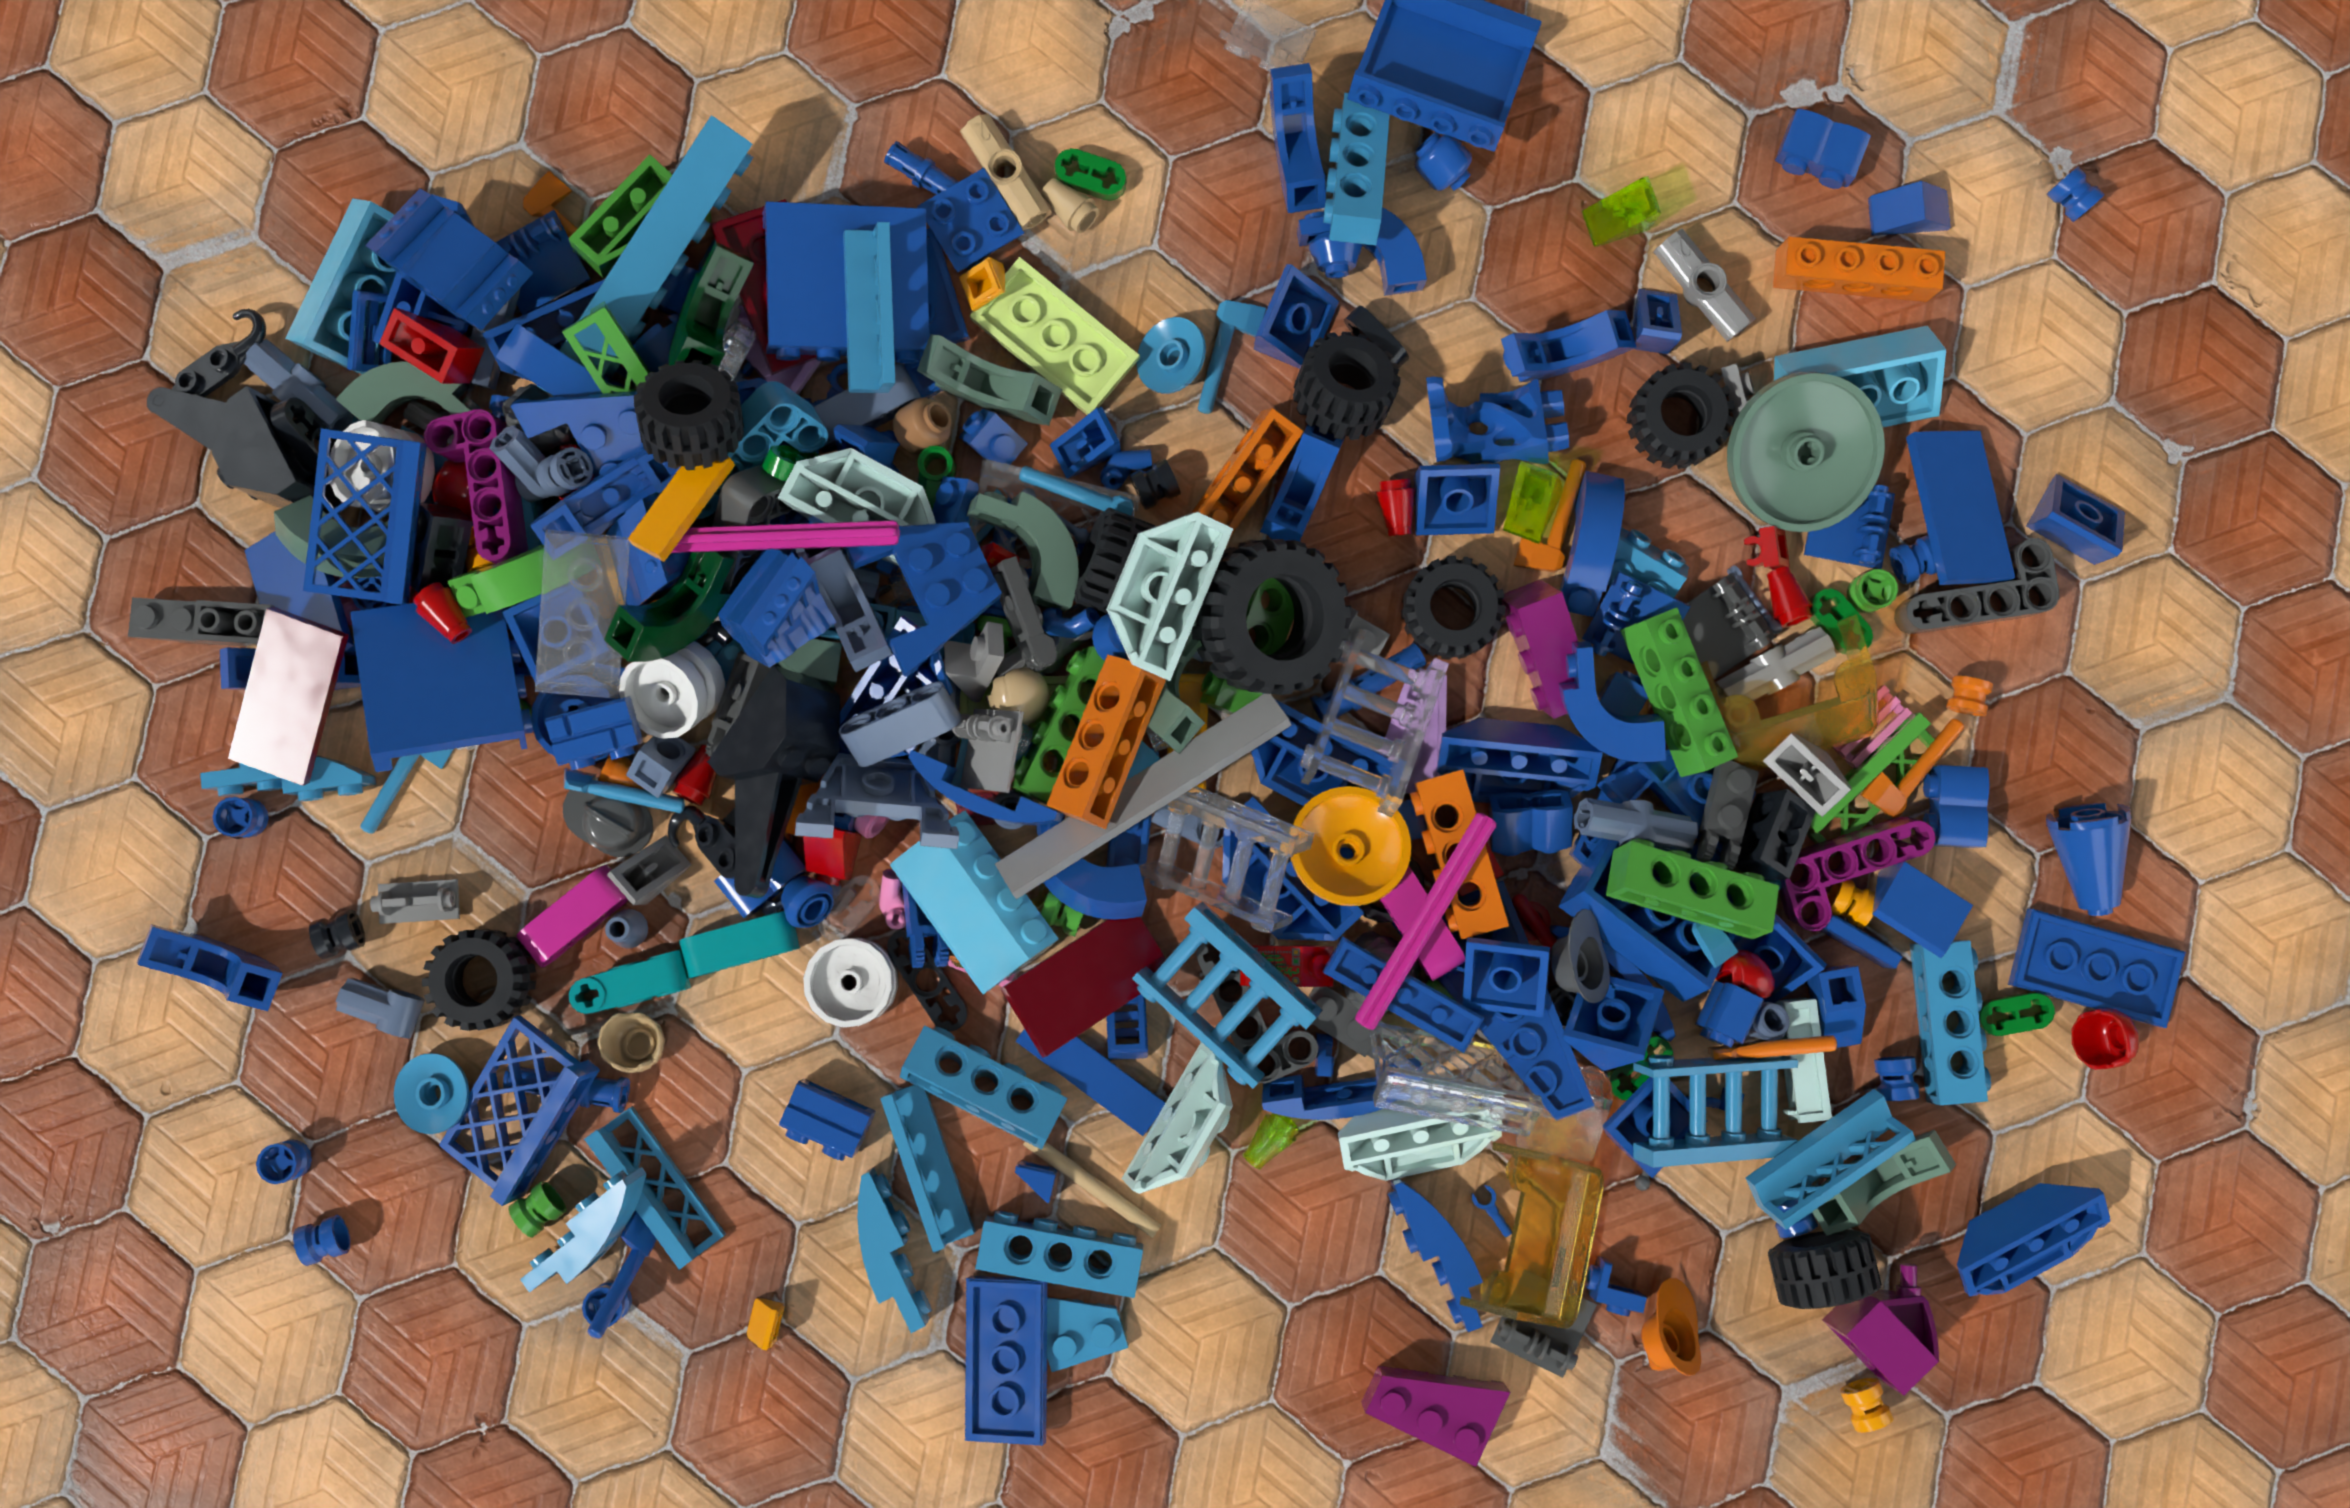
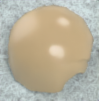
[986,667,1050,726]
[597,1012,665,1073]

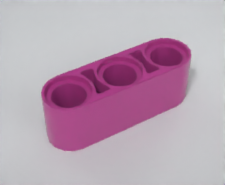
[516,864,628,968]
[1380,865,1465,982]

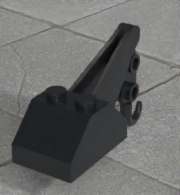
[147,308,342,514]
[668,665,840,899]

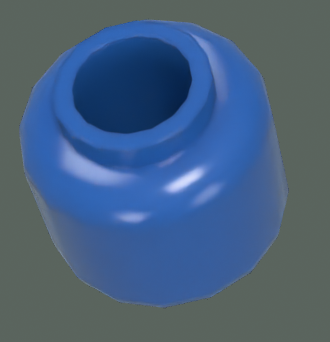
[1414,132,1472,191]

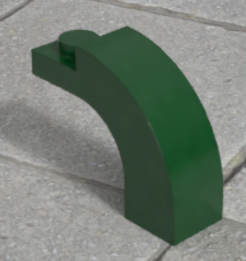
[669,242,754,368]
[604,551,735,662]

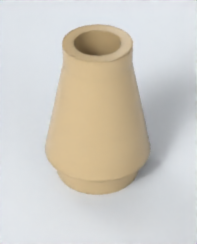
[1041,178,1099,234]

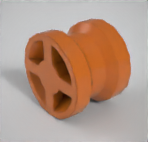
[1946,676,1993,716]

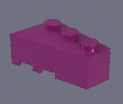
[1502,579,1578,719]
[1361,1366,1511,1467]

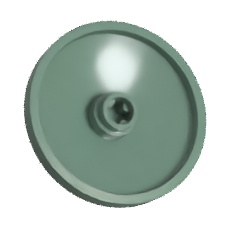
[1727,372,1885,532]

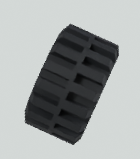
[1293,331,1401,440]
[634,360,744,470]
[1627,362,1735,469]
[1074,508,1155,614]
[1401,556,1506,660]
[422,929,536,1031]
[1768,1229,1882,1309]

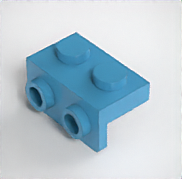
[1608,528,1689,597]

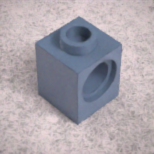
[626,736,696,798]

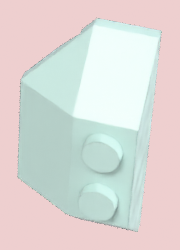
[778,448,936,566]
[1106,512,1233,681]
[1121,1042,1233,1194]
[1338,1083,1502,1181]

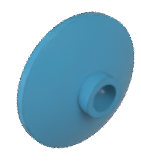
[1137,317,1206,394]
[394,1053,469,1134]

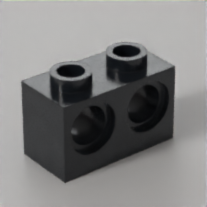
[411,503,473,595]
[1735,789,1816,881]

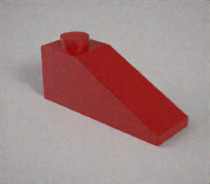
[803,828,862,886]

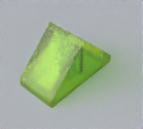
[1582,176,1661,247]
[1503,461,1563,544]

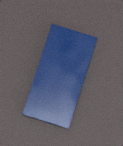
[1906,431,2015,585]
[244,531,354,651]
[2008,909,2186,1028]
[965,1276,1048,1446]

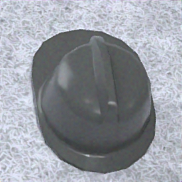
[563,778,653,857]
[1550,909,1610,1003]

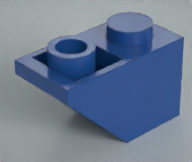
[1807,965,1866,1048]

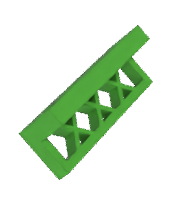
[562,302,650,394]
[1807,712,1935,857]

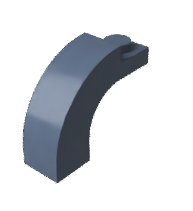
[796,547,893,672]

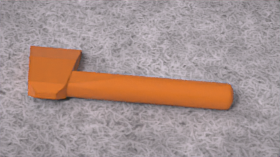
[523,171,578,237]
[1513,459,1586,573]
[1860,719,1964,818]
[1708,1035,1837,1060]

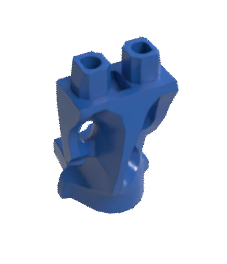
[1426,376,1569,464]

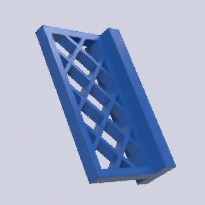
[303,428,427,605]
[439,1015,600,1206]

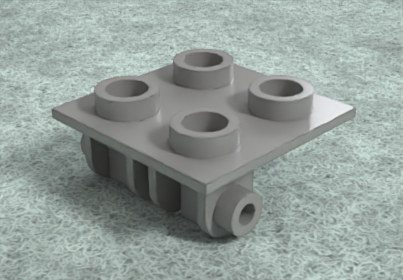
[952,709,1024,793]

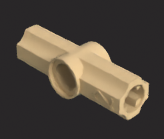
[960,113,1051,231]

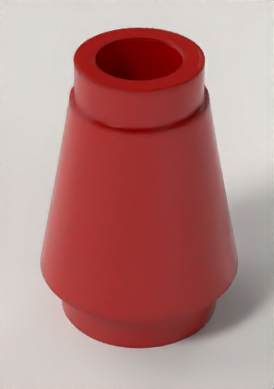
[1376,478,1415,536]
[1766,566,1813,628]
[413,582,472,644]
[673,745,717,806]

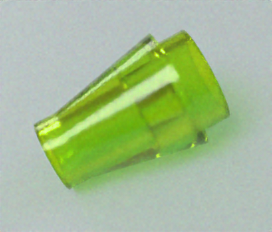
[1242,1113,1299,1170]

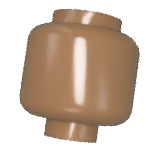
[893,397,952,455]

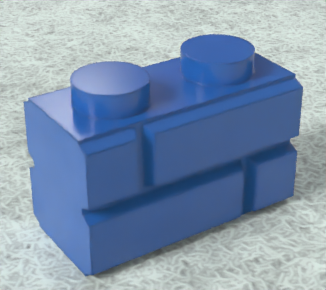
[545,696,643,771]
[779,1079,876,1161]

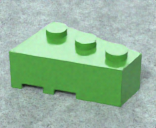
[569,154,712,278]

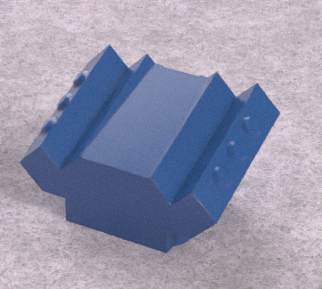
[365,189,533,330]
[606,492,691,606]
[718,549,836,668]

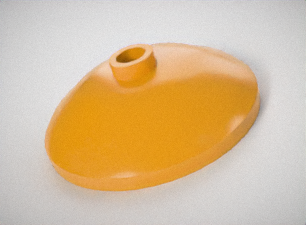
[1289,786,1411,906]

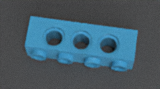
[1323,93,1390,246]
[1910,940,1991,1106]
[900,1025,1068,1150]
[975,1211,1144,1298]

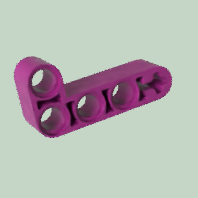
[424,409,528,564]
[1779,816,1935,931]

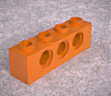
[1773,236,1945,302]
[1190,408,1304,539]
[1046,654,1166,829]
[1410,769,1509,939]

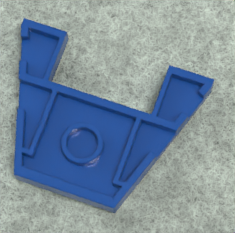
[511,391,644,542]
[844,522,1002,677]
[1597,749,1756,892]

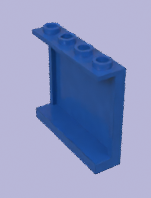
[1347,0,1542,152]
[762,201,929,364]
[350,603,533,772]

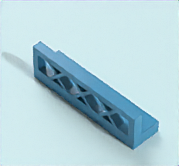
[843,222,895,393]
[880,1084,976,1252]
[1745,1089,1916,1230]
[584,1106,726,1270]

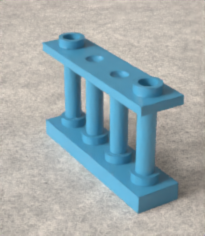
[1132,902,1323,1089]
[1633,1055,1798,1168]

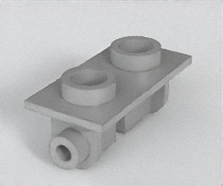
[370,879,460,924]

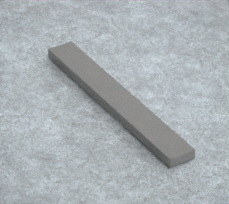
[995,694,1292,899]

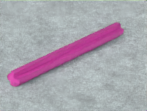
[671,520,900,553]
[1355,813,1496,1030]

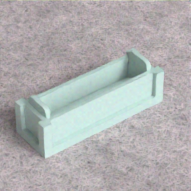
[1774,997,1832,1123]

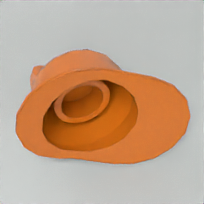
[1641,1278,1702,1376]

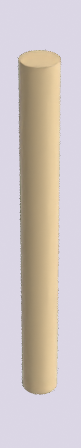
[1023,1142,1161,1238]

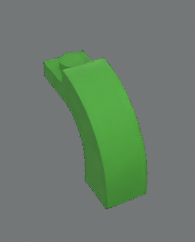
[448,534,602,618]

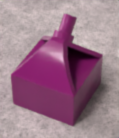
[1822,1263,1939,1396]

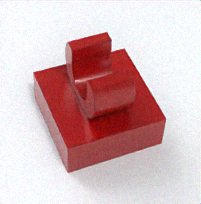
[1744,526,1790,570]

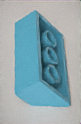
[285,198,397,375]
[1774,326,1946,427]
[890,810,1059,995]

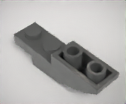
[128,597,275,646]

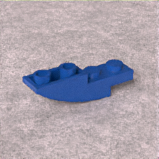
[1388,1178,1483,1332]

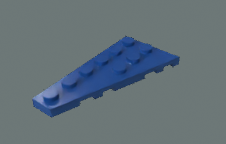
[1392,881,1595,1121]

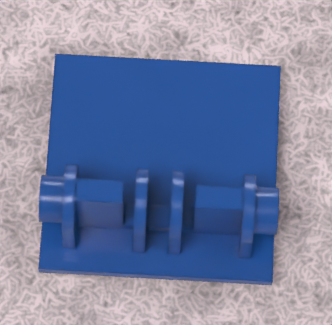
[917,168,1024,273]
[495,210,591,315]
[1804,485,1895,569]
[1582,571,1691,664]

